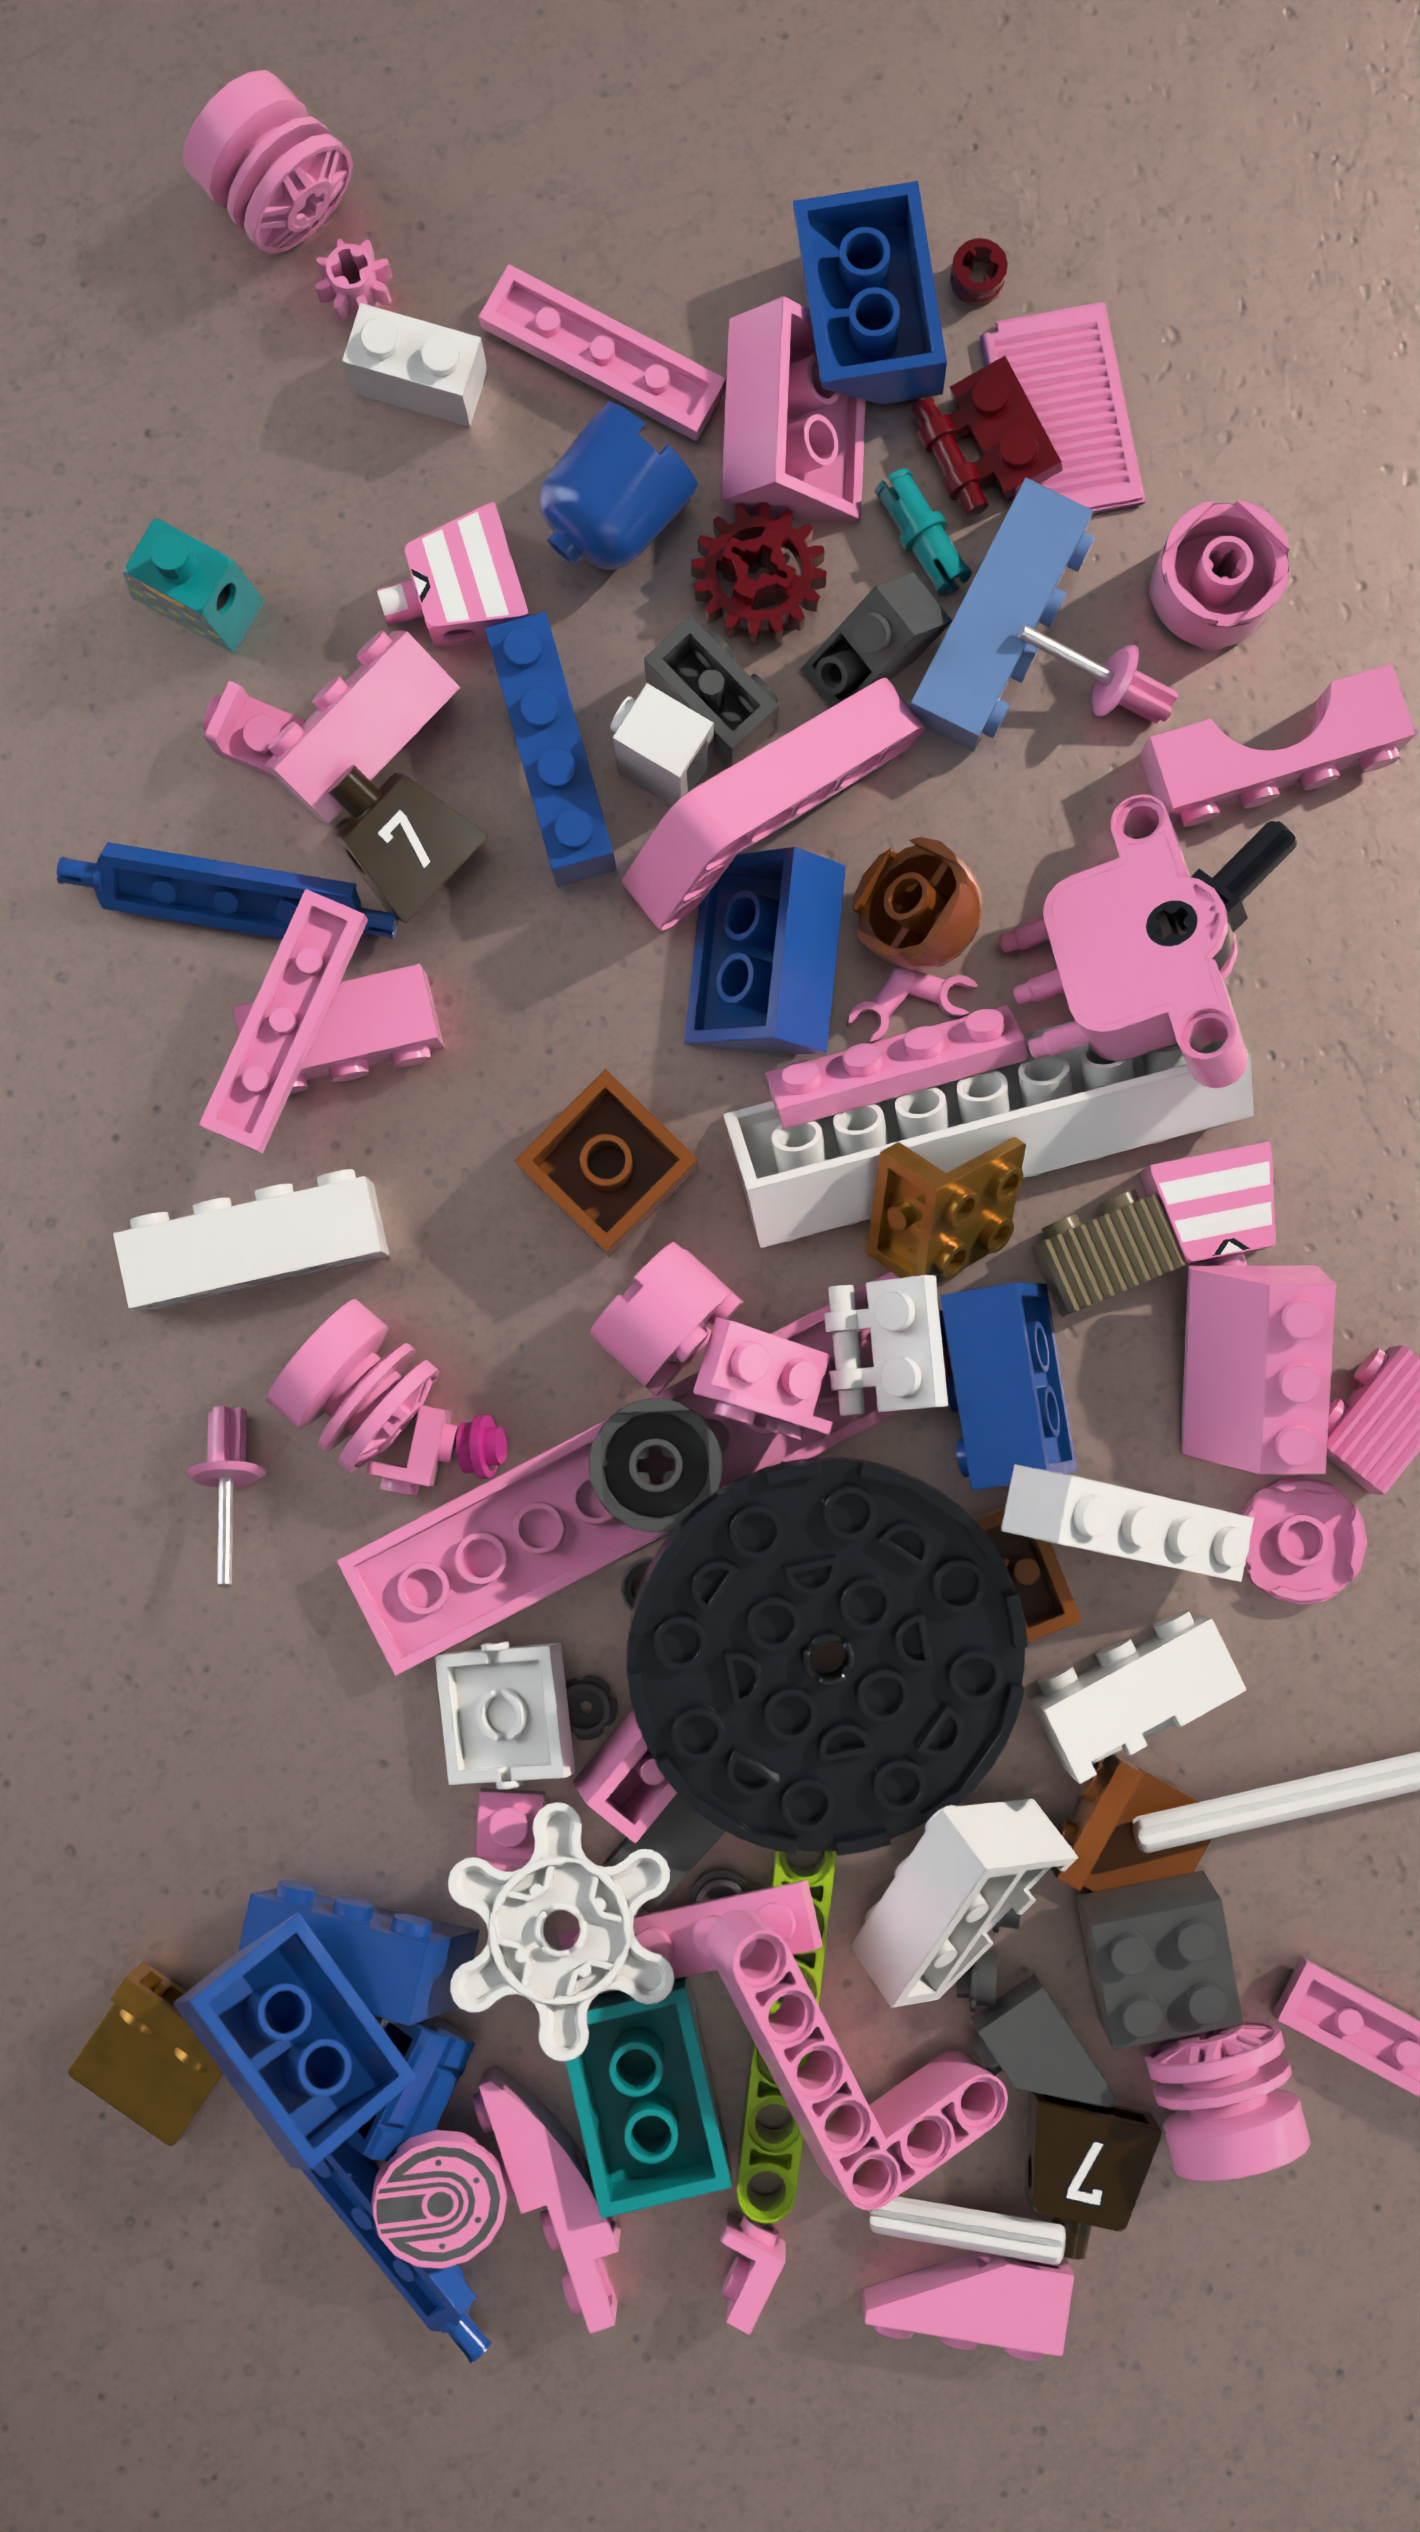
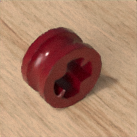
[950,238,1008,306]

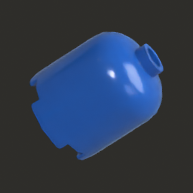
[538,401,698,570]

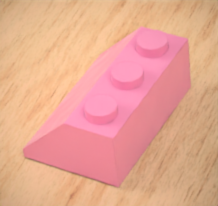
[721,296,865,522]
[1181,1265,1336,1475]

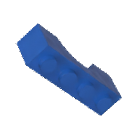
[485,611,617,887]

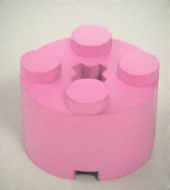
[1148,500,1290,652]
[590,1241,743,1396]

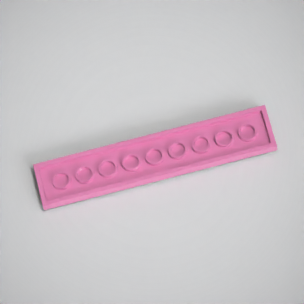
[337,1271,953,1676]

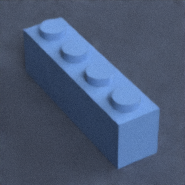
[910,477,1096,751]

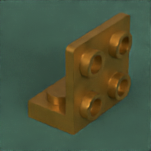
[866,1137,1026,1283]
[68,1961,223,2146]

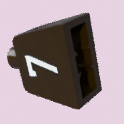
[327,765,488,923]
[1025,2091,1162,2260]

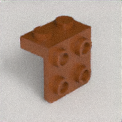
[1050,1754,1212,1892]

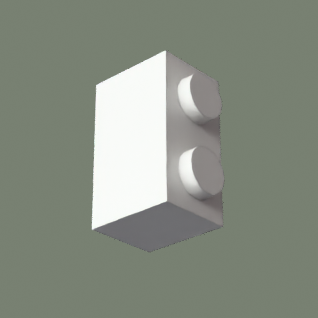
[342,303,488,427]
[610,683,714,806]

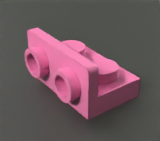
[693,1317,833,1441]

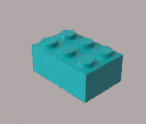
[565,1976,732,2219]

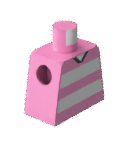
[377,502,529,648]
[1139,1141,1276,1266]

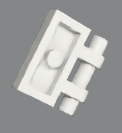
[824,1275,948,1416]

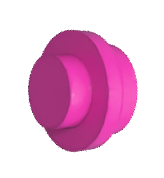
[456,1414,507,1479]

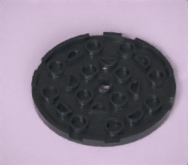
[626,1457,1028,1856]

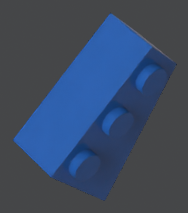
[238,1880,480,2026]

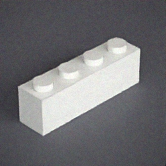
[113,1169,390,1312]
[1001,1465,1254,1582]

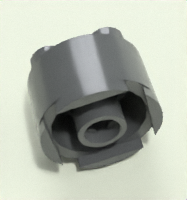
[589,1398,722,1532]

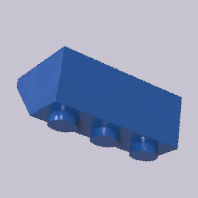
[793,181,947,404]
[684,847,846,1055]
[939,1282,1077,1491]
[173,1913,418,2170]

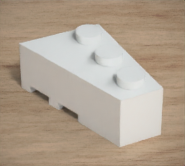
[1028,1610,1247,1784]
[850,1799,1079,2008]

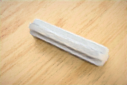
[870,2196,1066,2265]

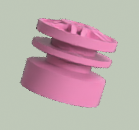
[182,70,353,254]
[266,1299,440,1473]
[1144,2021,1311,2182]

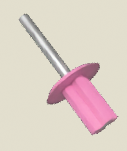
[1017,624,1178,724]
[185,1405,267,1587]

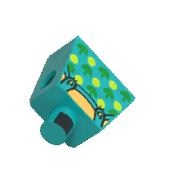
[123,518,265,654]

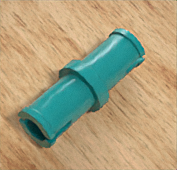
[875,468,972,596]

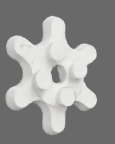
[448,1802,674,2062]

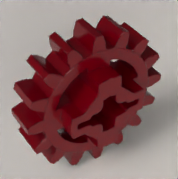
[691,502,827,645]

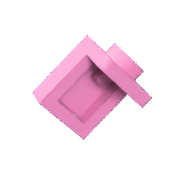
[366,1405,459,1496]

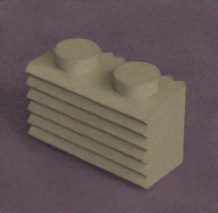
[1032,1189,1187,1317]

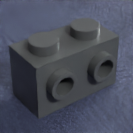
[644,615,779,767]

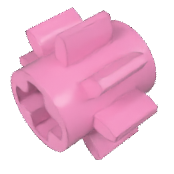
[315,238,393,322]

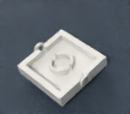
[435,1641,576,1789]

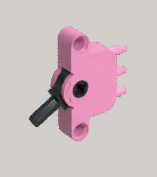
[999,794,1297,1088]

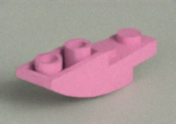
[473,2065,621,2334]

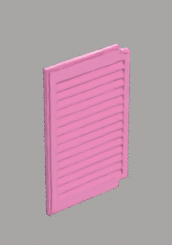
[980,302,1145,513]

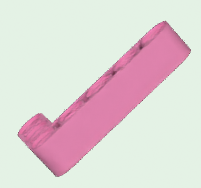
[621,678,926,932]
[707,1910,1008,2211]

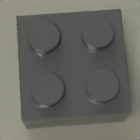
[1076,1870,1243,2051]

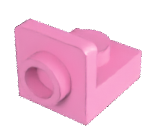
[203,681,306,782]
[476,1788,545,1872]
[720,2212,786,2335]

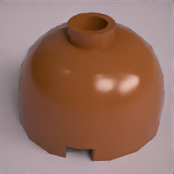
[852,837,983,971]

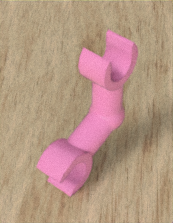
[847,967,978,1043]

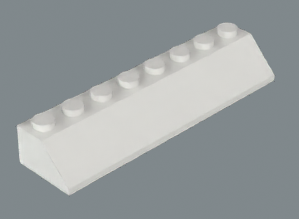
[723,1020,1254,1248]

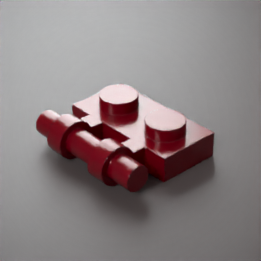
[911,356,1063,518]

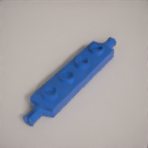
[56,842,398,939]
[301,2141,492,2363]

